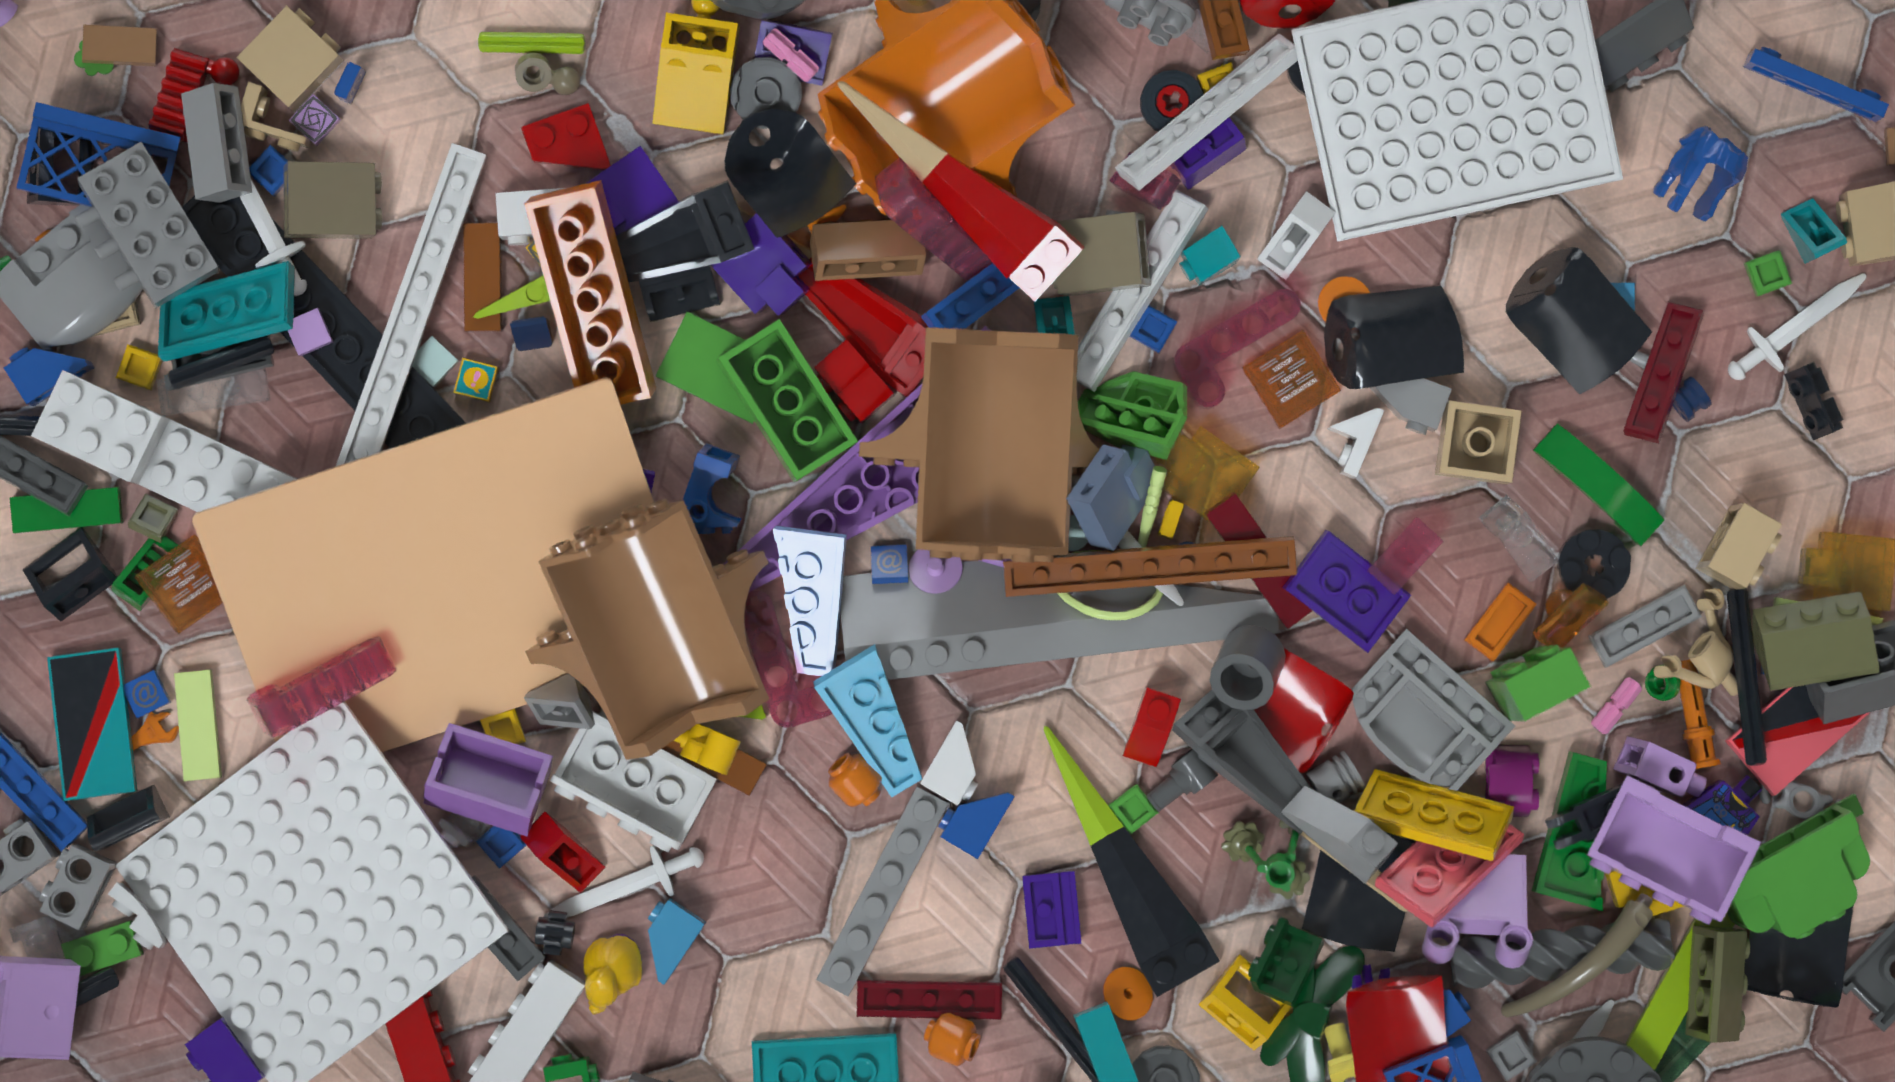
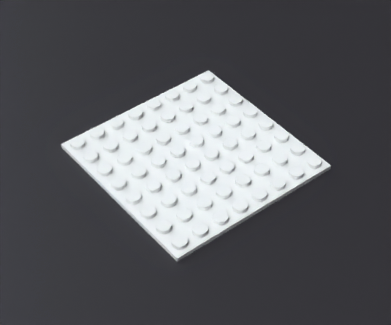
[115,694,510,1082]

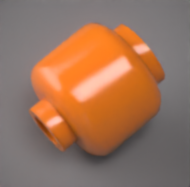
[828,753,882,807]
[924,1013,981,1066]

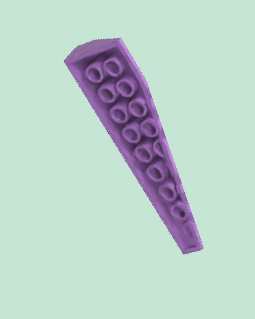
[724,326,991,593]

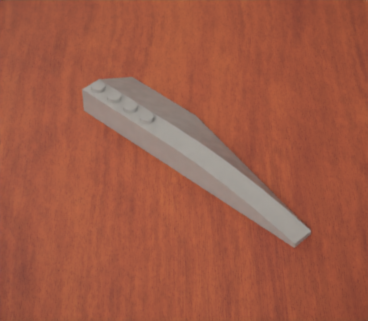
[840,561,1279,680]

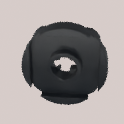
[1557,529,1631,601]

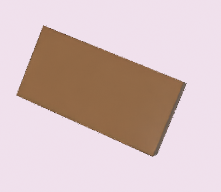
[82,24,157,67]

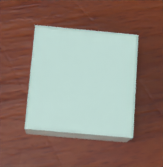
[412,336,460,387]

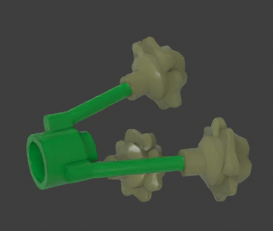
[1221,820,1310,900]

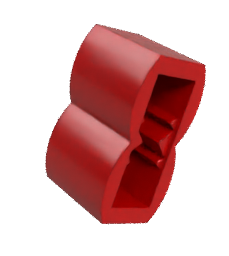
[814,339,894,424]

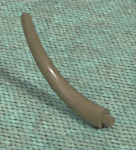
[1501,893,1653,1017]

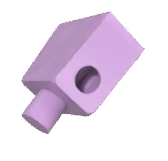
[1613,736,1707,797]

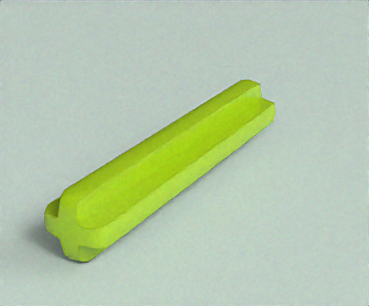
[478,32,585,54]

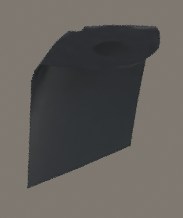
[724,109,856,238]
[1505,247,1652,394]
[1324,286,1464,389]
[1302,832,1416,952]
[1744,905,1854,1008]

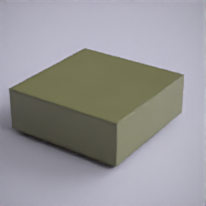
[128,493,178,543]

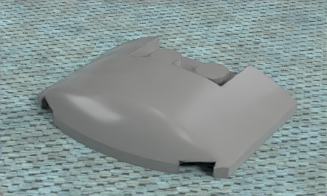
[0,204,143,351]
[1351,629,1515,791]

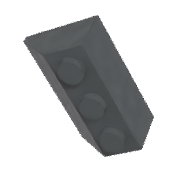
[1595,0,1694,92]
[1806,620,1895,724]

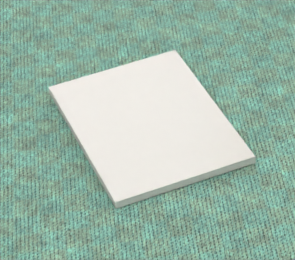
[1291,0,1623,242]

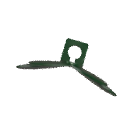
[1260,946,1365,1082]

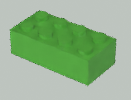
[716,319,858,482]
[1485,644,1591,721]

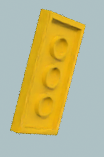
[1354,769,1514,861]

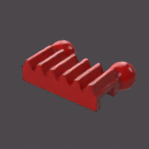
[148,48,240,143]

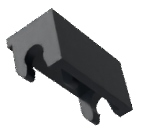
[639,265,720,322]

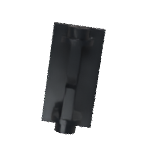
[1784,362,1844,440]

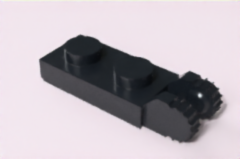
[1545,778,1638,849]

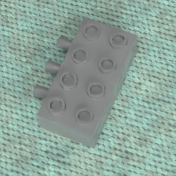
[75,142,218,309]

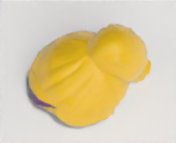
[583,933,642,1015]

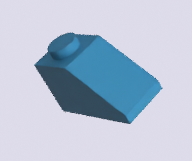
[648,898,706,985]

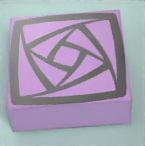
[289,94,341,146]

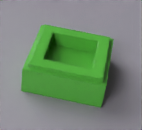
[1744,250,1792,297]
[1108,784,1159,834]

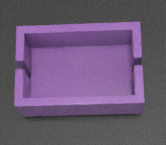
[424,723,553,837]

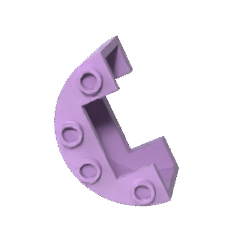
[1587,775,1761,925]

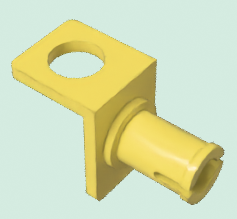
[1324,1023,1355,1082]

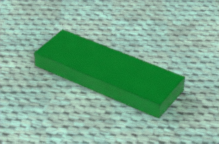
[9,487,123,534]

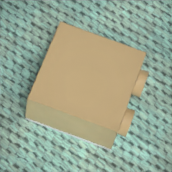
[236,5,344,113]

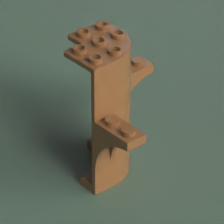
[859,327,1099,563]
[525,499,769,760]

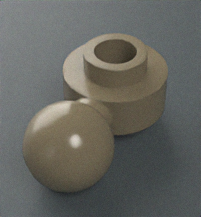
[515,53,580,95]

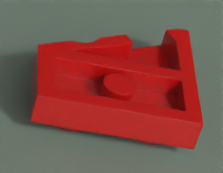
[521,103,611,171]

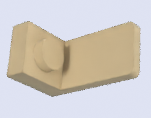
[241,82,311,152]

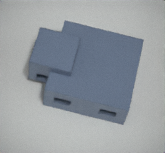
[1066,445,1155,551]

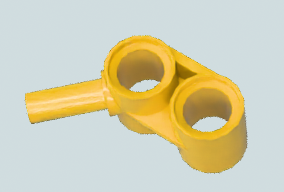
[673,724,741,776]

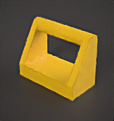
[1198,954,1292,1051]

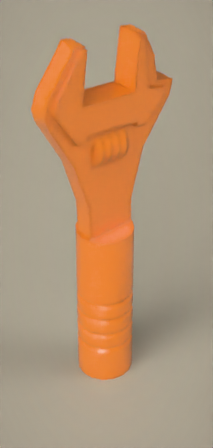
[131,712,179,751]

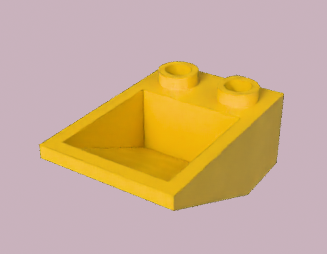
[652,0,740,135]

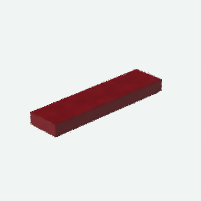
[1623,302,1704,444]
[1204,492,1312,629]
[856,980,1002,1020]

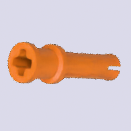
[1679,659,1721,769]

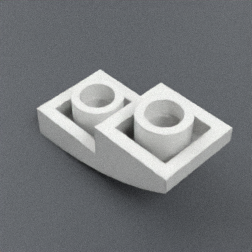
[108,882,167,950]

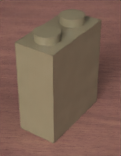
[283,161,382,239]
[1053,212,1151,296]

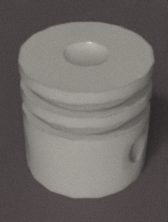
[1306,751,1365,803]

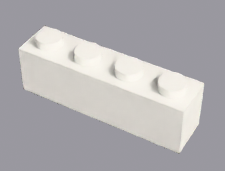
[468,960,585,1082]

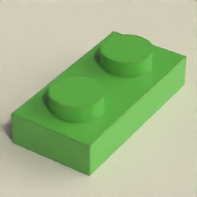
[61,920,144,976]

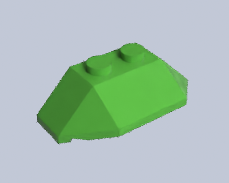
[1078,371,1187,460]

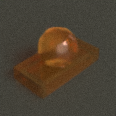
[1532,583,1609,648]

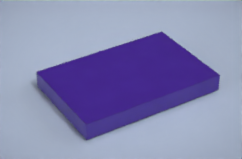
[1282,530,1411,653]

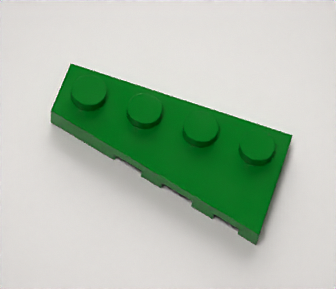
[1531,751,1607,911]

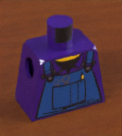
[1682,775,1762,835]

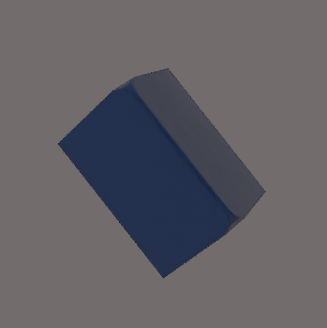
[510,316,552,351]

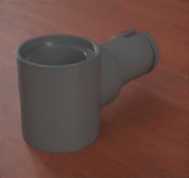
[1146,749,1219,812]

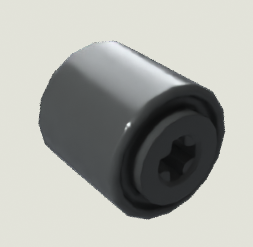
[1210,625,1286,710]

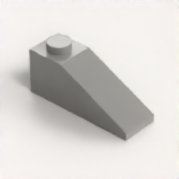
[1370,378,1452,435]
[1281,786,1398,884]

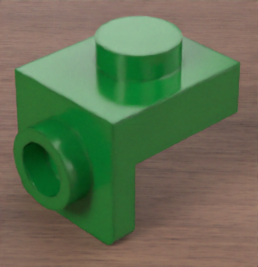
[543,1053,600,1082]

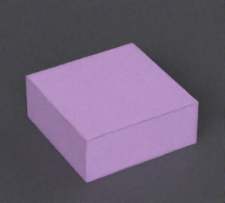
[288,308,333,357]

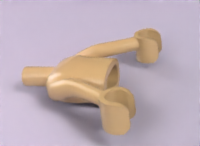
[1654,588,1738,696]

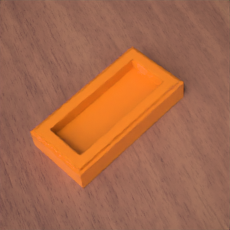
[1464,582,1537,662]

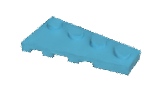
[813,644,922,797]

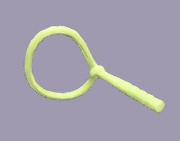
[1057,466,1167,621]

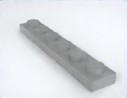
[816,787,949,996]

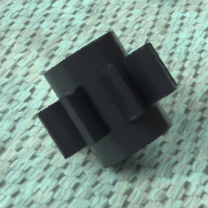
[535,910,575,956]

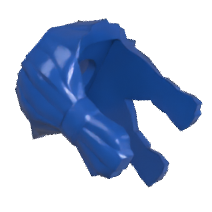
[1653,126,1748,222]

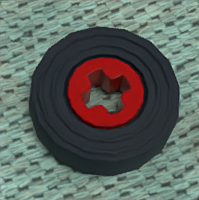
[1140,70,1204,132]

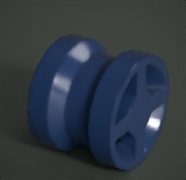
[1673,376,1712,422]

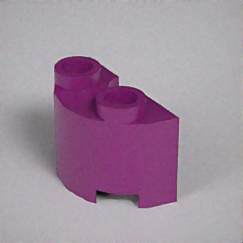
[1485,745,1539,817]

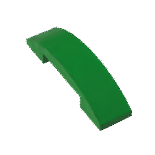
[1532,423,1665,547]

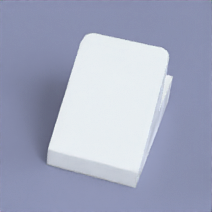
[1328,408,1384,479]

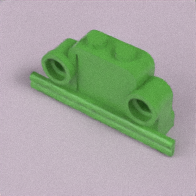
[1727,793,1870,939]

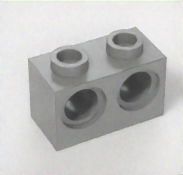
[0,819,59,896]
[39,844,117,930]

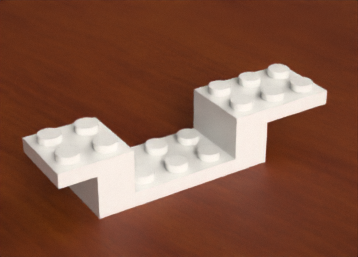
[31,370,297,512]

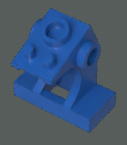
[683,443,742,534]

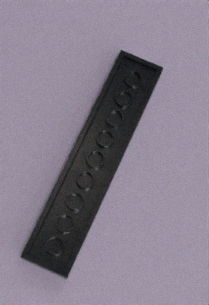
[182,195,466,448]

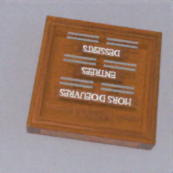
[1241,330,1341,429]
[135,534,223,635]

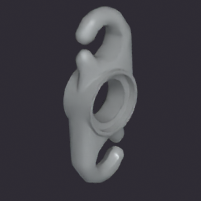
[1759,781,1841,820]

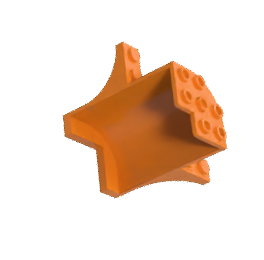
[817,0,1075,224]

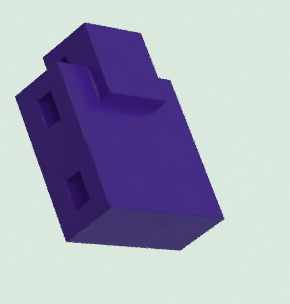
[587,146,679,235]
[711,213,813,316]

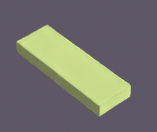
[174,670,222,781]

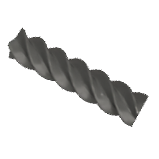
[1450,918,1675,989]

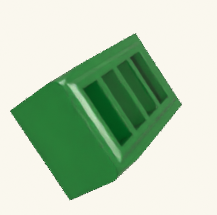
[111,535,185,611]

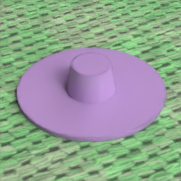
[908,549,963,594]

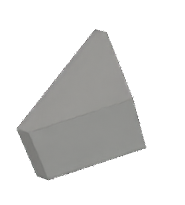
[524,674,595,729]

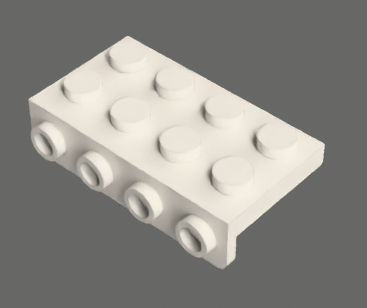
[550,711,717,852]

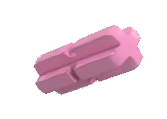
[762,28,819,82]
[1591,677,1642,734]

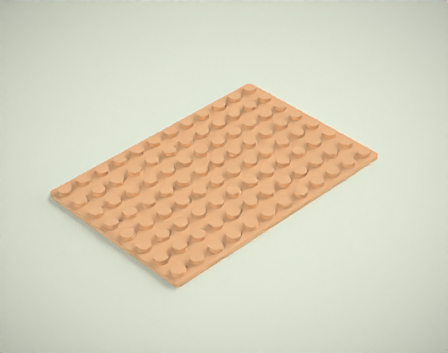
[192,378,654,752]

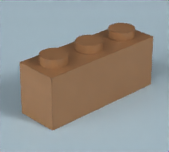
[810,219,926,281]

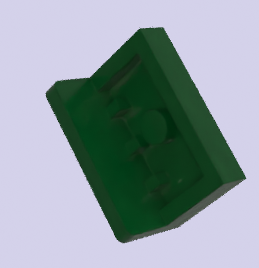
[1248,917,1324,1007]

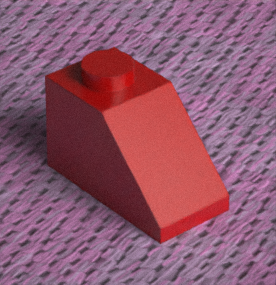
[1122,687,1181,767]
[520,811,606,893]

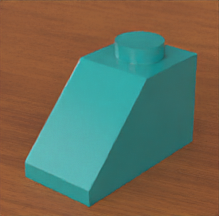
[1179,225,1241,286]

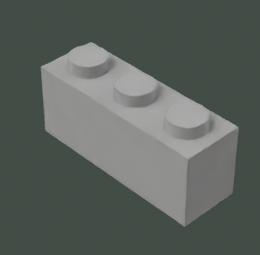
[181,83,252,202]

